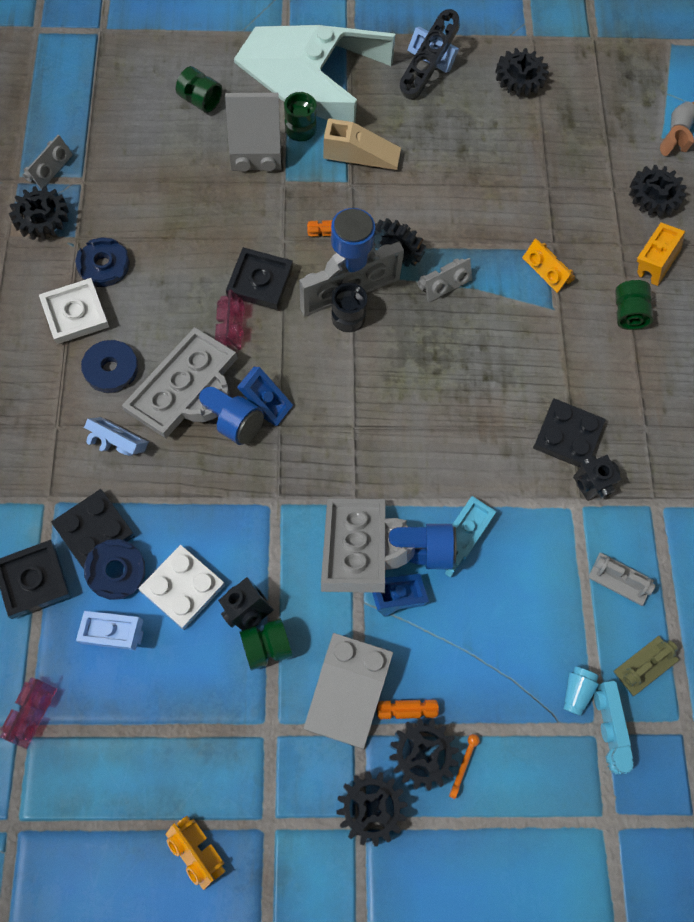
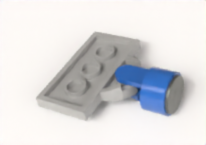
[299,208,404,317]
[122,327,264,445]
[321,499,457,593]

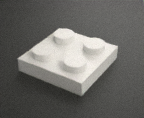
[39,278,109,345]
[138,545,225,630]

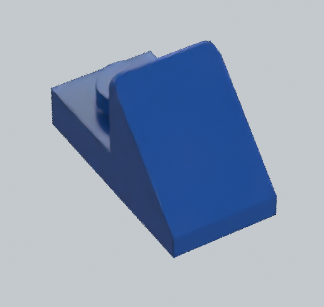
[237,366,293,426]
[372,574,429,617]

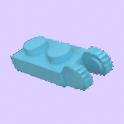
[445,496,497,577]
[594,681,634,775]

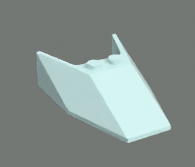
[234,25,396,123]

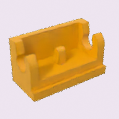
[636,222,685,286]

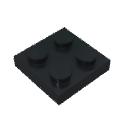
[226,247,293,310]
[533,398,606,468]
[51,489,135,569]
[0,540,71,619]

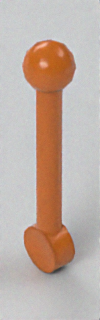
[449,734,480,799]

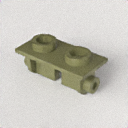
[613,636,679,697]

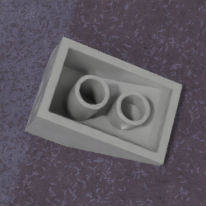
[225,93,281,171]
[303,633,393,749]

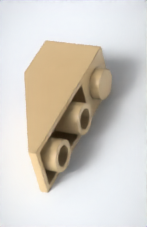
[323,118,401,170]

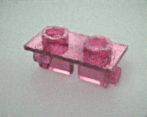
[215,289,245,350]
[0,677,57,749]

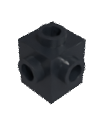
[573,455,622,501]
[218,577,274,630]

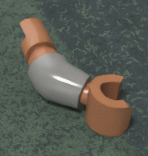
[660,101,694,156]

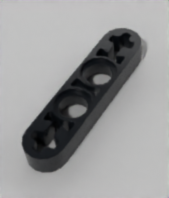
[400,9,460,99]

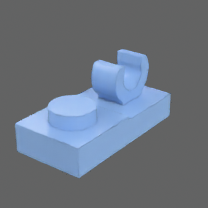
[407,26,459,73]
[84,417,149,456]
[76,611,144,650]

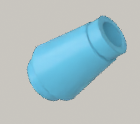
[563,666,599,716]

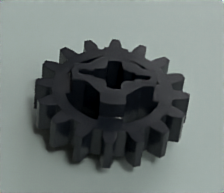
[495,48,549,96]
[629,165,687,217]
[9,186,69,240]
[373,218,426,267]
[389,718,459,791]
[336,771,407,847]

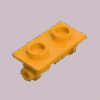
[522,238,575,293]
[165,816,226,890]

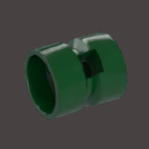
[175,66,223,113]
[284,92,317,142]
[615,280,653,330]
[239,618,293,671]

